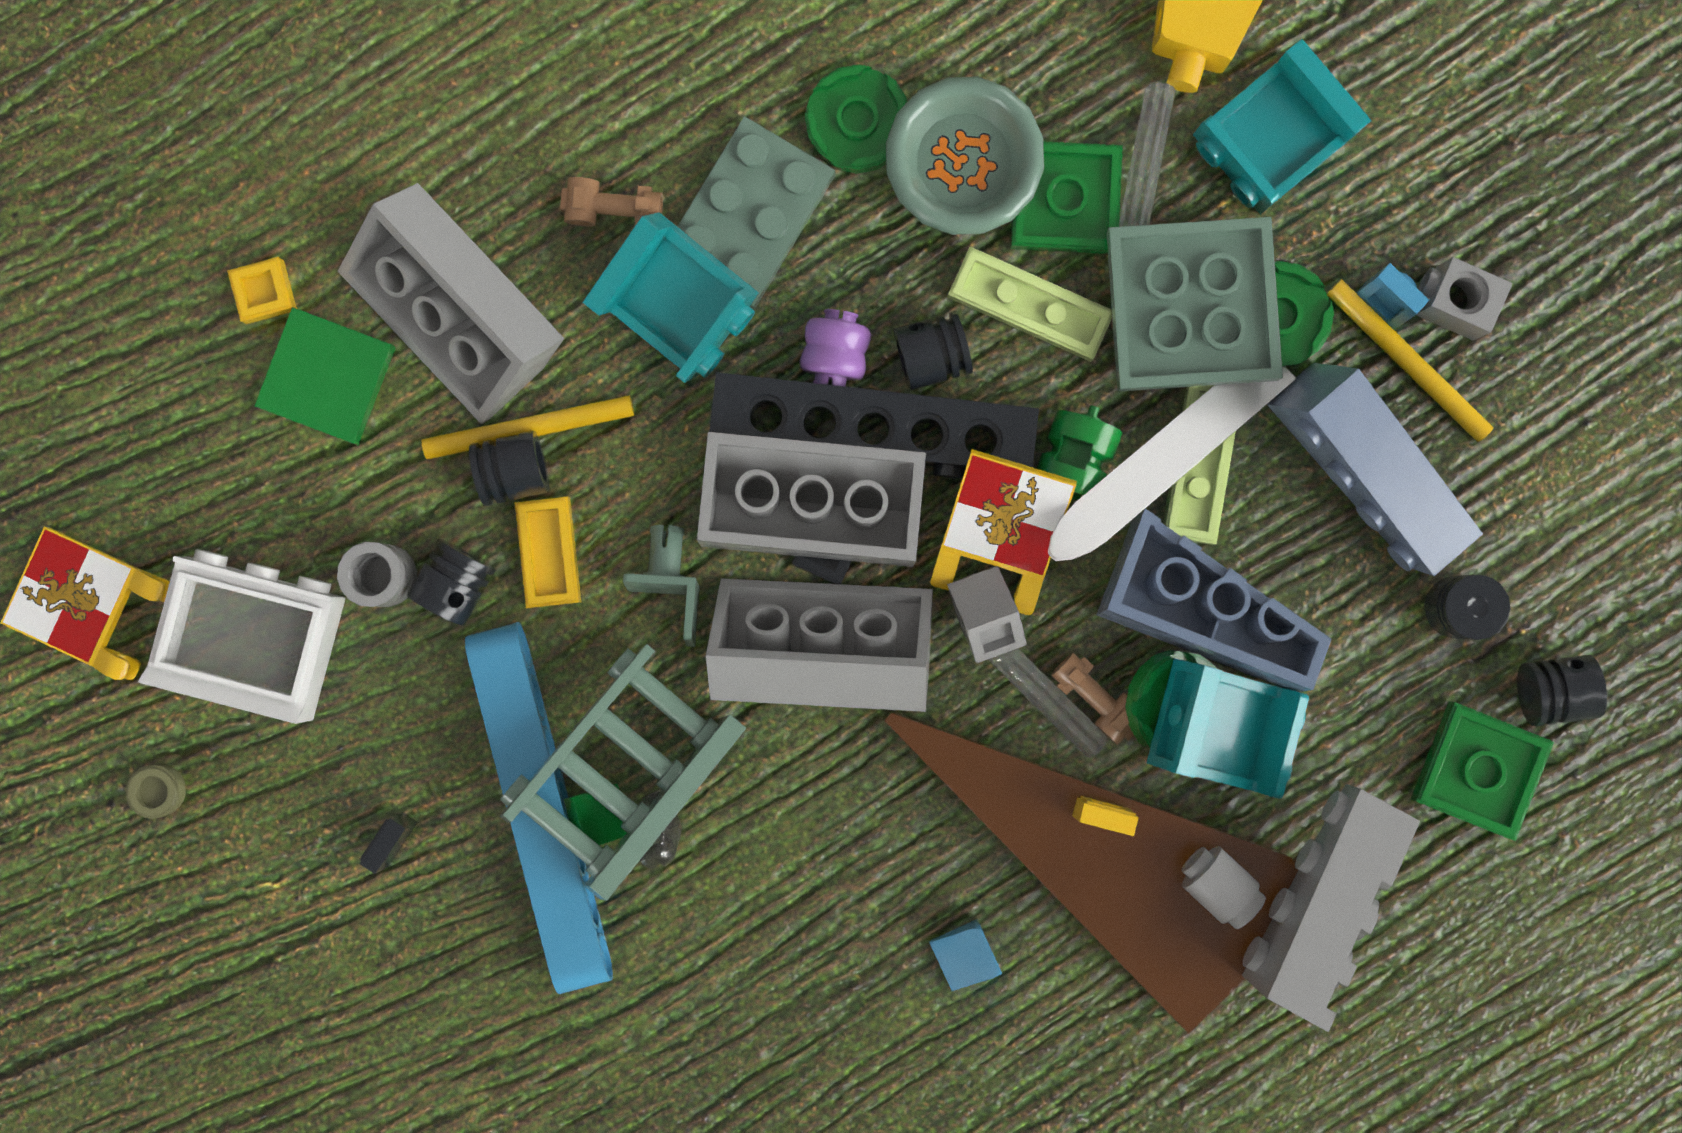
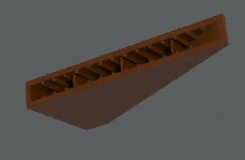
[883,710,1299,1034]

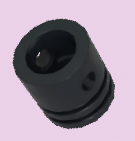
[893,311,973,391]
[469,430,550,506]
[407,539,496,626]
[1424,574,1511,640]
[1517,655,1607,726]

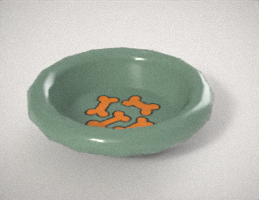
[886,76,1044,235]

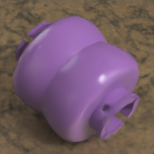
[800,309,871,387]

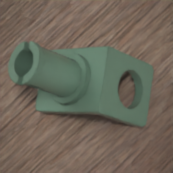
[623,525,700,647]

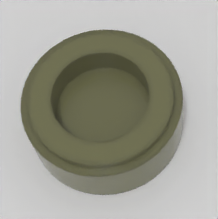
[126,764,186,819]

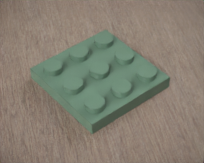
[1106,217,1283,391]

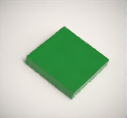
[1010,141,1123,254]
[254,307,396,445]
[1410,701,1554,841]

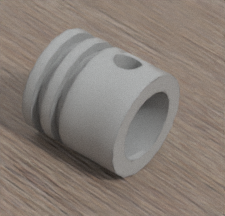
[337,542,417,607]

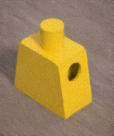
[1152,0,1263,93]

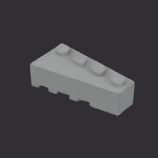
[1242,784,1420,1032]

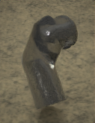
[640,789,682,869]

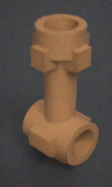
[560,177,663,227]
[1051,652,1134,746]

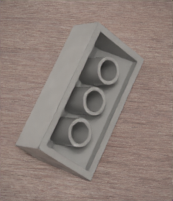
[338,183,564,424]
[697,432,926,567]
[706,579,933,712]

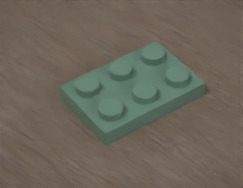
[678,116,836,310]

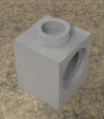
[1416,257,1513,341]
[947,566,1027,664]

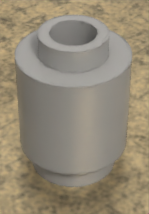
[1181,846,1266,929]

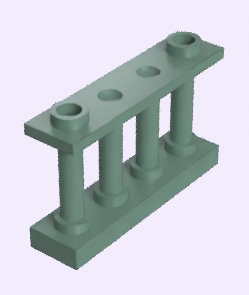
[500,644,746,901]

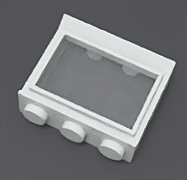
[137,549,346,724]

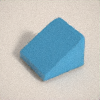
[929,919,1002,991]

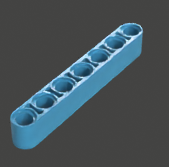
[465,622,613,994]

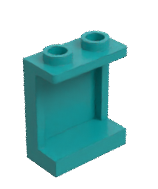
[1193,39,1372,215]
[582,212,759,383]
[1146,658,1309,799]

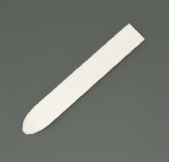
[1048,367,1296,561]

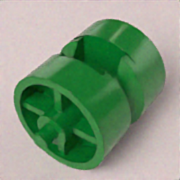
[1036,405,1123,501]

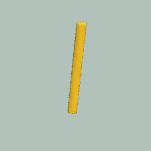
[1327,279,1494,442]
[422,395,635,460]

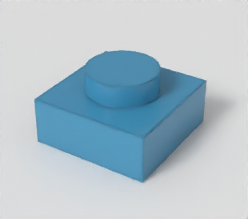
[1356,263,1429,330]

